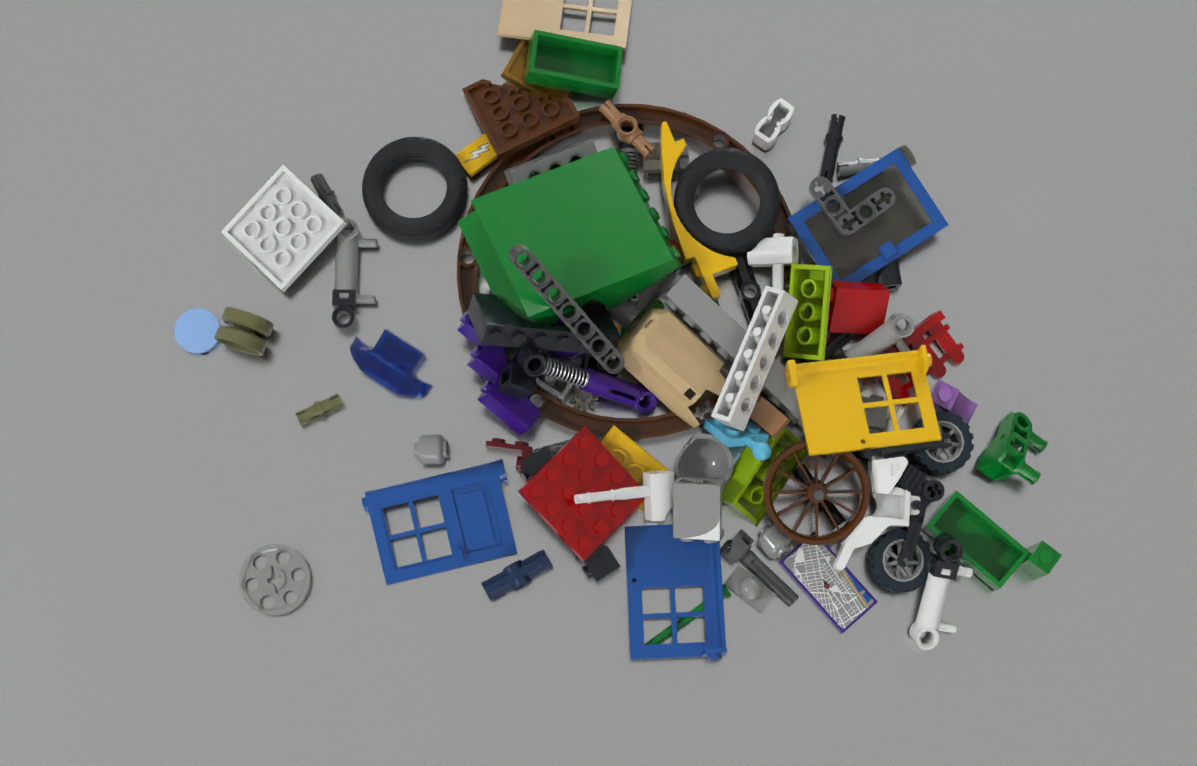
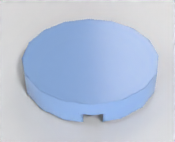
[174,308,220,355]

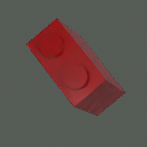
[827,280,891,334]

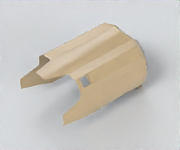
[611,308,728,428]

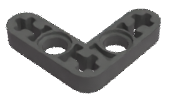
[809,176,896,236]

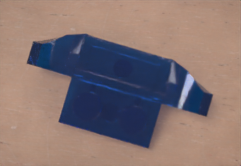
[350,329,433,396]

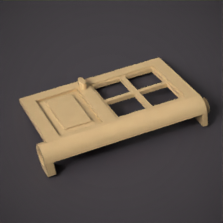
[497,0,632,51]

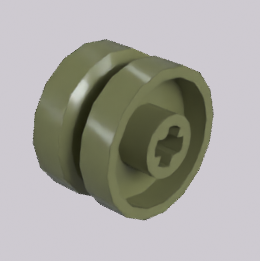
[214,307,274,356]

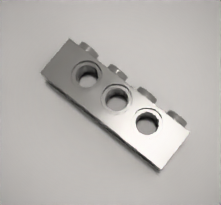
[504,138,598,186]

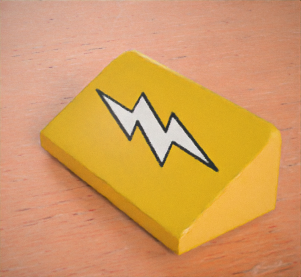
[456,133,498,177]

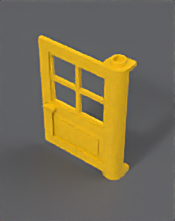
[785,345,942,456]

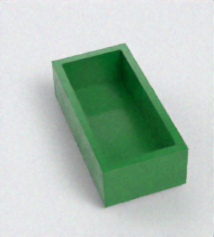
[524,30,623,99]
[922,490,1030,591]

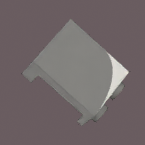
[673,477,725,543]

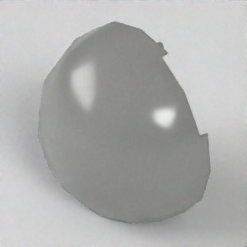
[673,434,733,484]

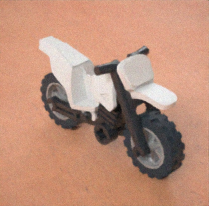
[833,405,974,593]

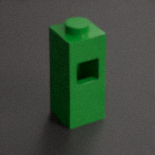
[1019,541,1062,579]

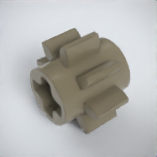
[569,387,598,412]

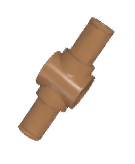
[599,100,656,159]

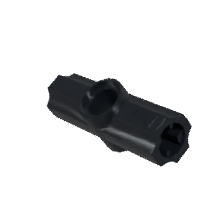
[731,258,762,323]

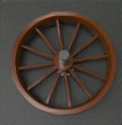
[763,440,870,545]

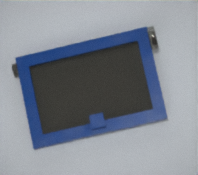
[786,144,949,282]

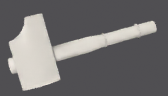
[747,233,799,290]
[574,470,674,521]

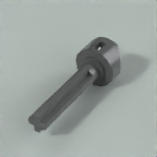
[720,529,799,606]

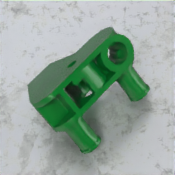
[977,412,1048,485]

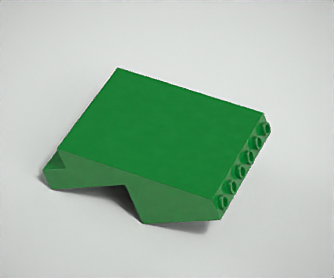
[458,146,682,326]

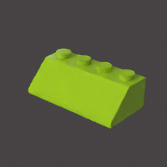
[783,264,833,361]
[722,427,808,526]

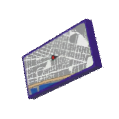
[779,531,878,633]

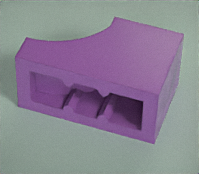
[931,380,978,423]

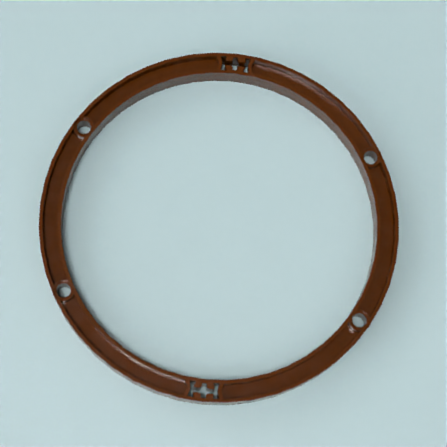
[457,104,801,443]

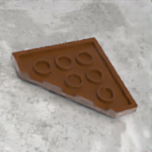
[462,79,582,160]

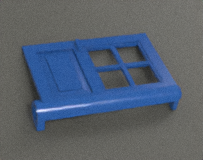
[362,459,517,585]
[625,524,727,661]

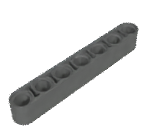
[508,244,625,374]

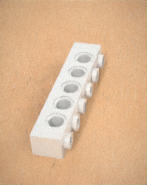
[711,286,798,431]

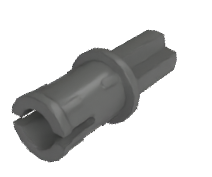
[311,173,343,215]

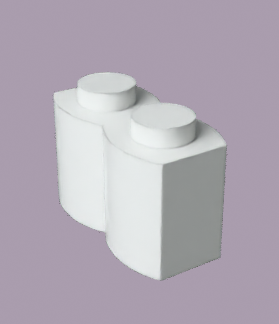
[752,98,794,151]

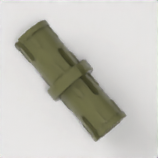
[295,393,344,427]

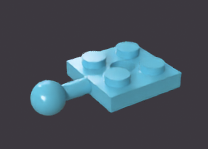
[703,418,771,461]

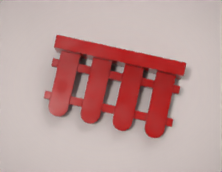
[873,310,964,405]

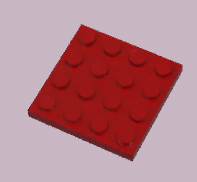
[517,426,644,561]

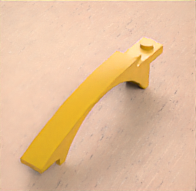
[659,121,738,302]

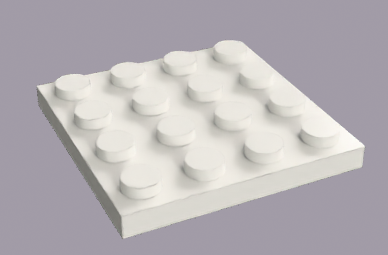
[221,165,347,292]

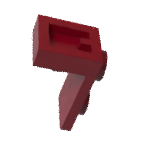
[485,438,533,477]

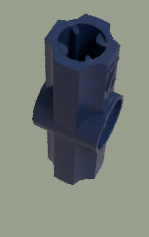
[481,549,553,601]

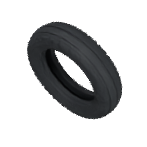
[362,137,467,240]
[674,148,780,255]

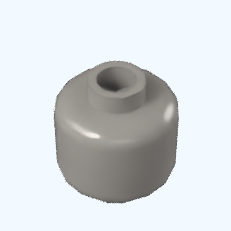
[414,434,449,465]
[757,525,793,560]

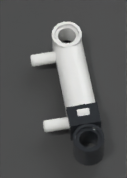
[909,533,973,650]

